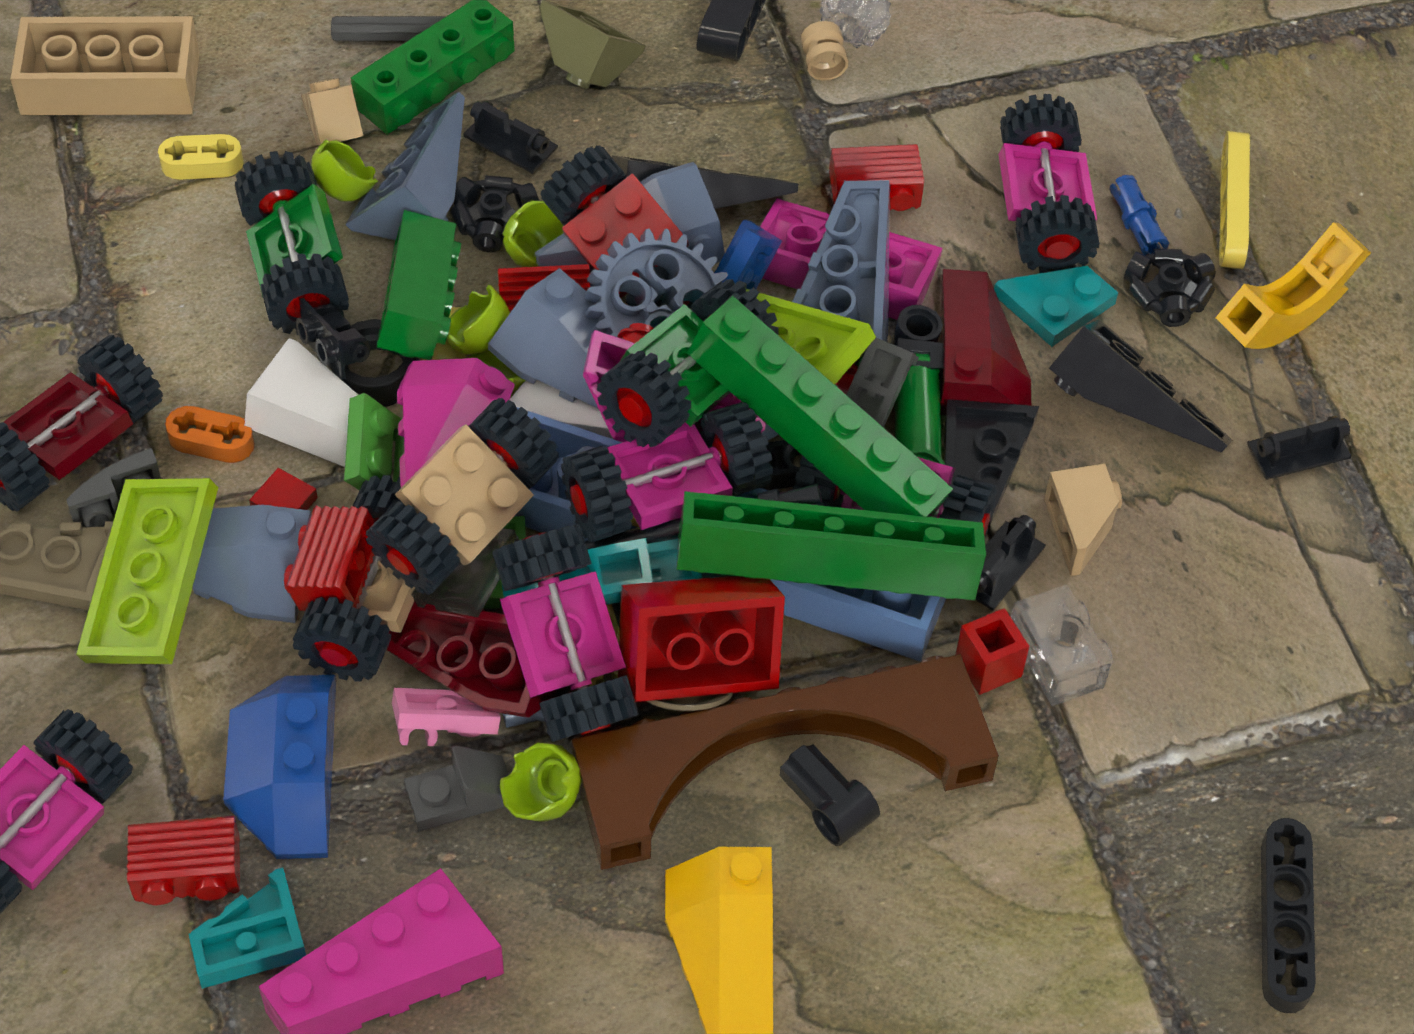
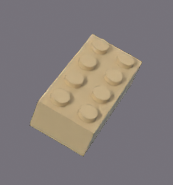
[10,16,200,115]

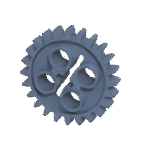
[584,228,728,337]

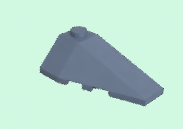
[345,92,465,240]
[535,162,725,287]
[792,180,890,366]
[488,268,599,409]

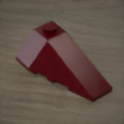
[940,269,1032,416]
[386,601,567,718]

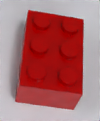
[618,576,785,702]

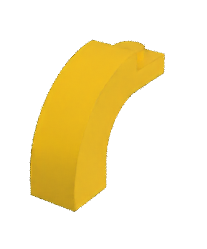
[1215,222,1371,349]

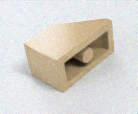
[1044,463,1122,576]

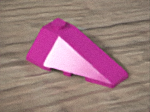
[397,358,515,488]

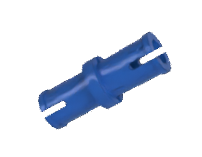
[1109,175,1169,255]

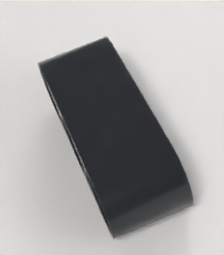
[696,0,766,61]

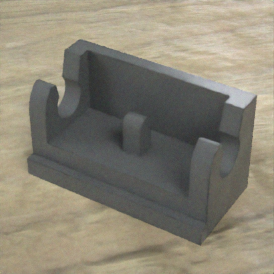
[846,338,919,428]

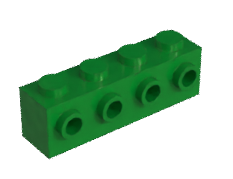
[350,0,515,135]
[377,210,461,360]

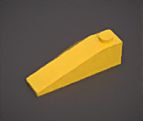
[665,847,773,1034]

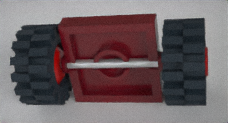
[0,335,163,512]

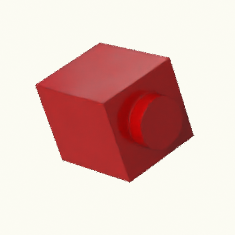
[955,608,1030,695]

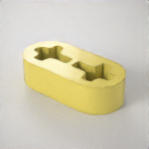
[158,134,244,180]

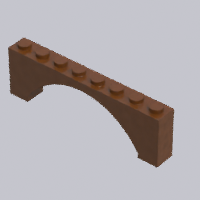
[572,654,999,870]

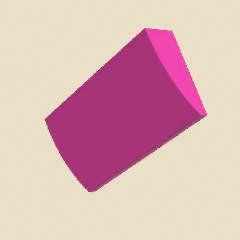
[760,198,943,320]

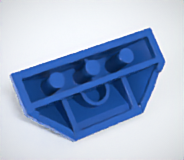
[223,675,336,859]

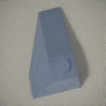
[192,505,311,623]

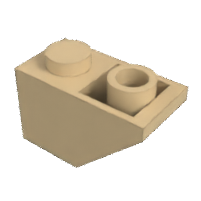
[301,78,363,146]

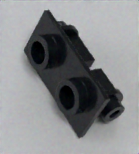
[463,101,558,174]
[296,298,370,380]
[1247,416,1351,480]
[975,515,1046,611]

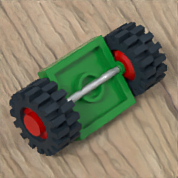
[235,151,349,335]
[597,279,779,447]

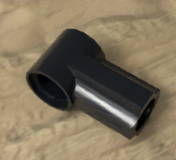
[779,744,880,846]

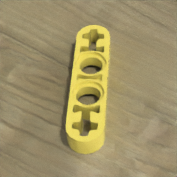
[1219,131,1250,269]

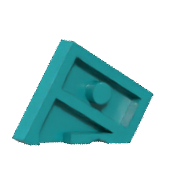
[994,266,1118,347]
[188,867,306,989]

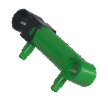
[857,305,945,465]

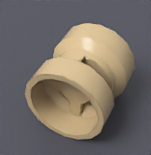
[801,21,848,81]

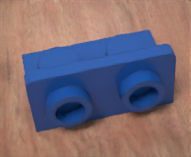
[714,220,782,290]

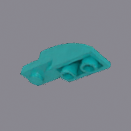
[502,538,703,604]

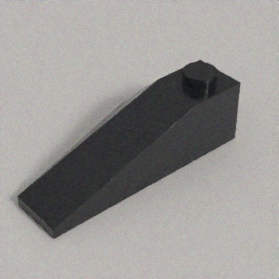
[612,155,799,209]
[1049,319,1233,453]

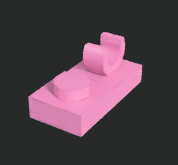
[392,688,500,746]

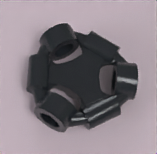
[450,175,539,253]
[1124,248,1216,327]

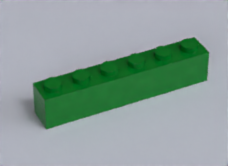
[687,296,953,517]
[676,491,986,600]

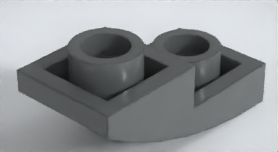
[66,448,161,527]

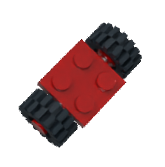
[540,145,693,328]

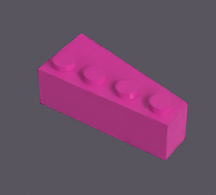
[259,868,504,1034]

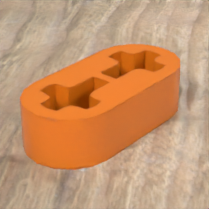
[165,406,255,463]

